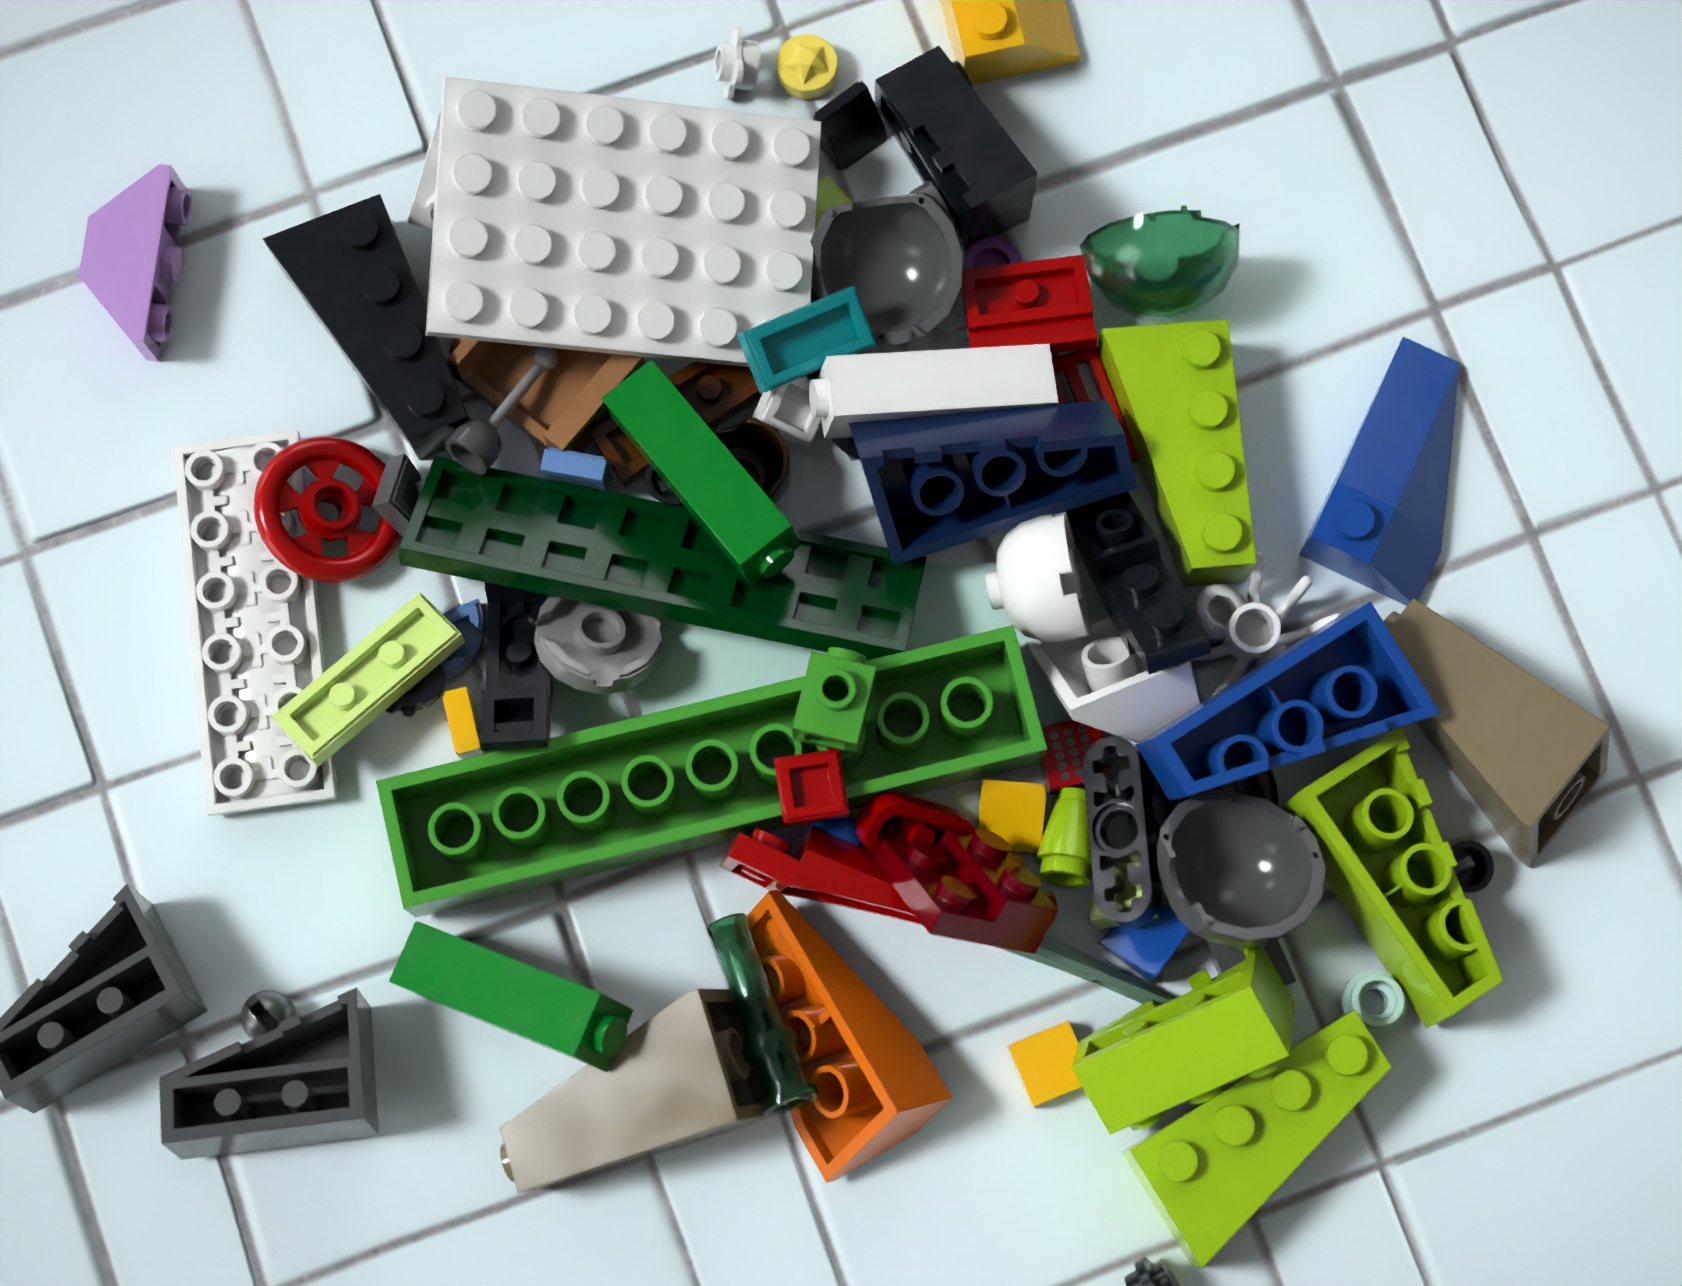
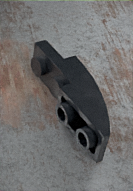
[1065,492,1211,675]

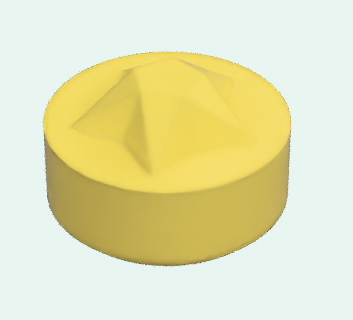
[776,34,837,99]

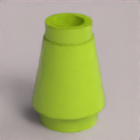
[1035,787,1093,888]

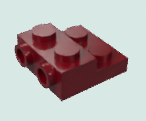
[873,828,1059,954]

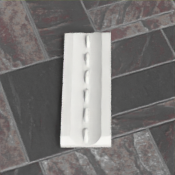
[173,429,338,816]

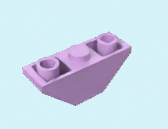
[79,164,192,362]

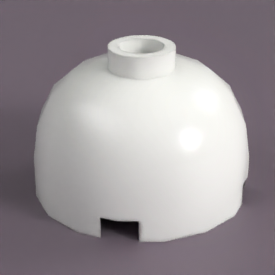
[985,512,1091,642]

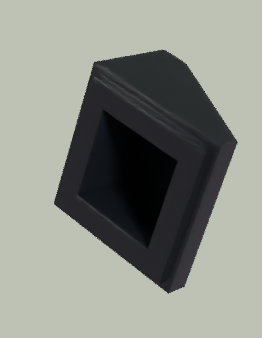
[813,81,887,171]

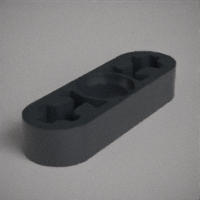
[1083,736,1161,927]

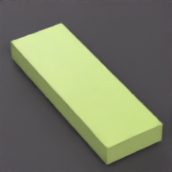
[272,592,465,768]

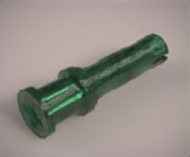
[707,913,820,1116]

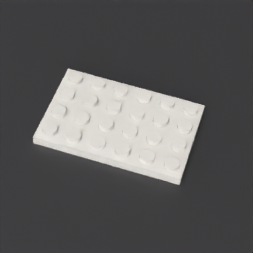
[426,76,821,367]

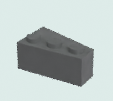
[0,884,208,1114]
[159,987,379,1160]

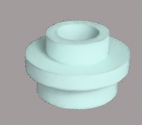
[1341,969,1408,1035]

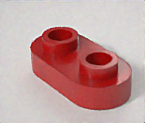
[856,791,976,856]

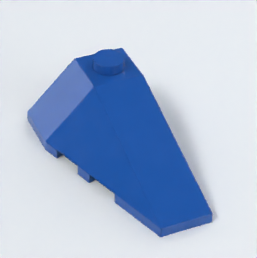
[1299,337,1460,606]

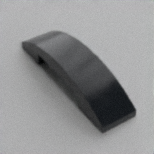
[480,582,553,751]

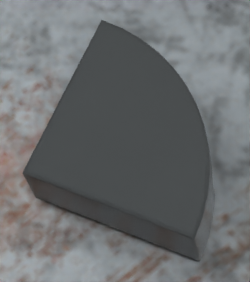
[372,454,422,537]

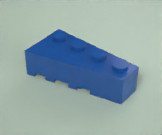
[1135,601,1441,800]

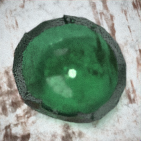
[1080,205,1241,321]

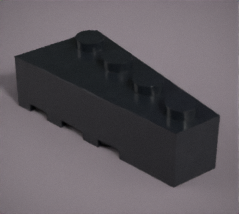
[262,194,470,460]

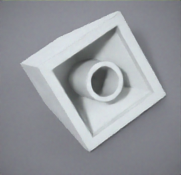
[1026,611,1200,743]

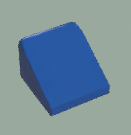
[1098,905,1190,982]

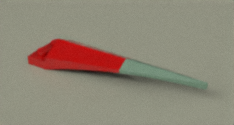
[719,825,1175,1007]

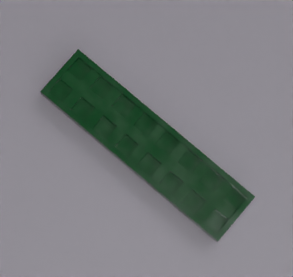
[399,456,927,661]

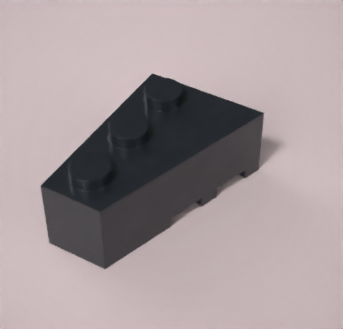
[874,45,1038,250]

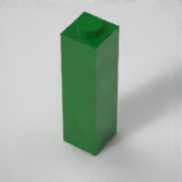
[601,359,801,585]
[389,921,633,1072]

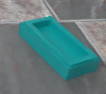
[736,286,877,393]

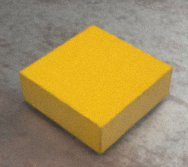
[442,687,487,760]
[1007,1020,1082,1108]

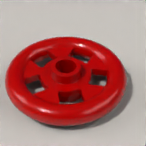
[254,436,401,583]

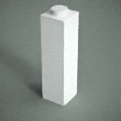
[809,344,1059,439]

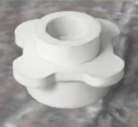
[714,27,760,100]

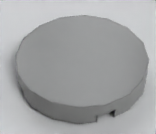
[534,596,663,694]

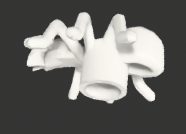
[1190,552,1340,696]

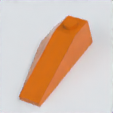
[735,890,953,1183]

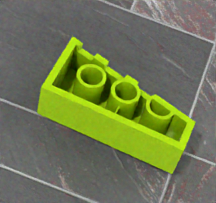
[1097,319,1257,587]
[1281,726,1503,1028]
[1122,1010,1392,1268]

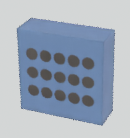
[540,447,612,492]

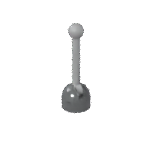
[445,347,559,475]

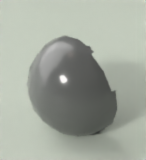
[810,193,966,345]
[1157,787,1326,949]

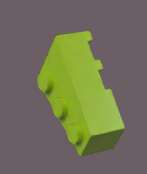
[1071,946,1295,1135]

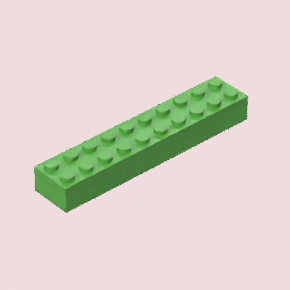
[376,625,1047,918]

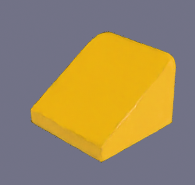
[977,780,1047,855]

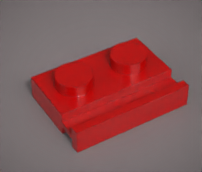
[961,254,1098,353]

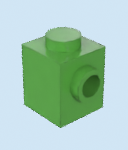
[792,647,877,755]

